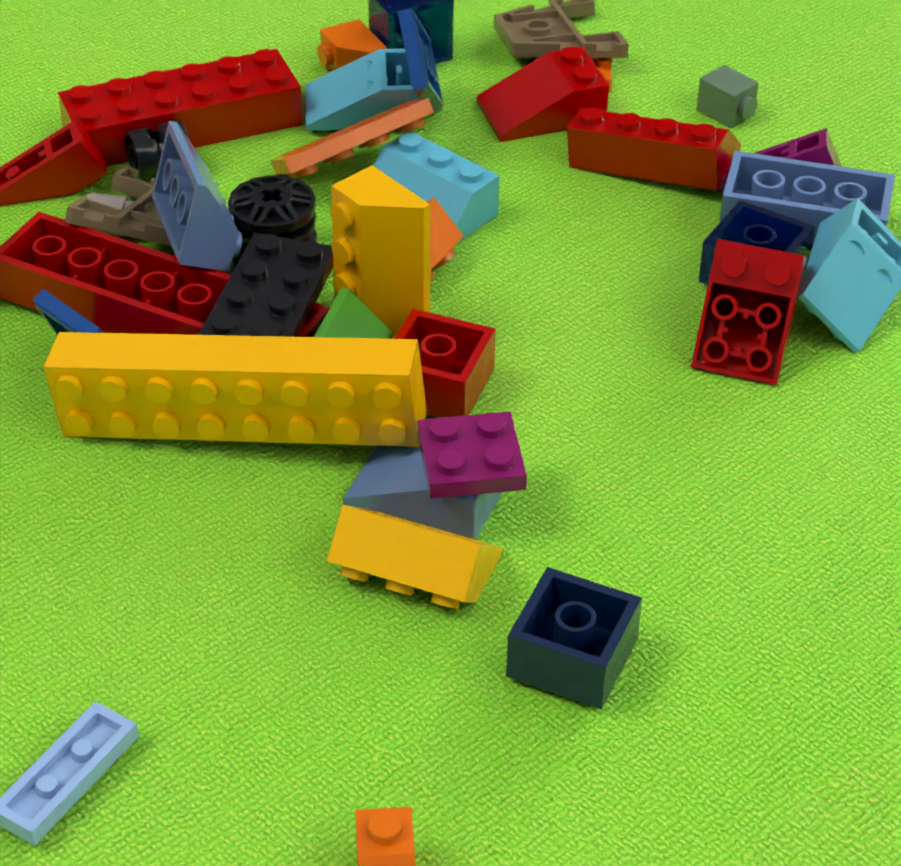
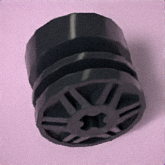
[228,175,317,267]

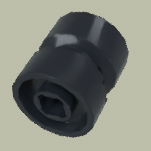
[124,119,190,180]

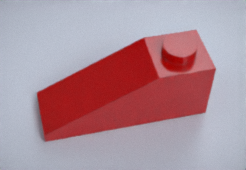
[0,120,108,206]

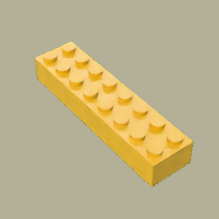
[43,332,427,447]

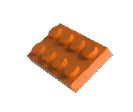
[270,98,434,178]

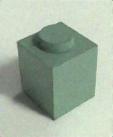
[696,65,759,128]

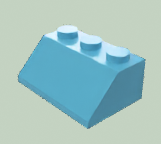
[373,131,499,242]

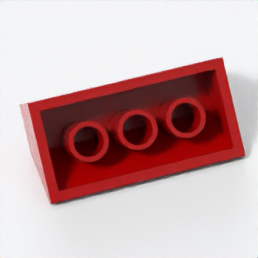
[567,107,741,191]

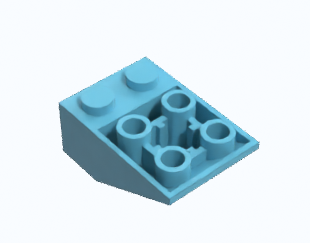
[305,49,420,132]
[798,198,901,353]

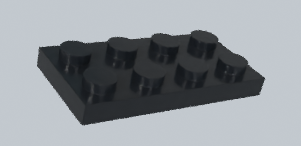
[198,233,334,337]

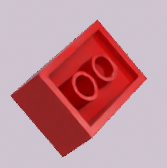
[476,47,609,142]

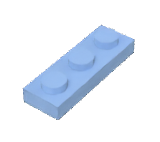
[0,701,139,846]

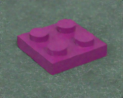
[417,412,527,499]

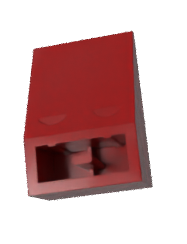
[691,239,807,385]

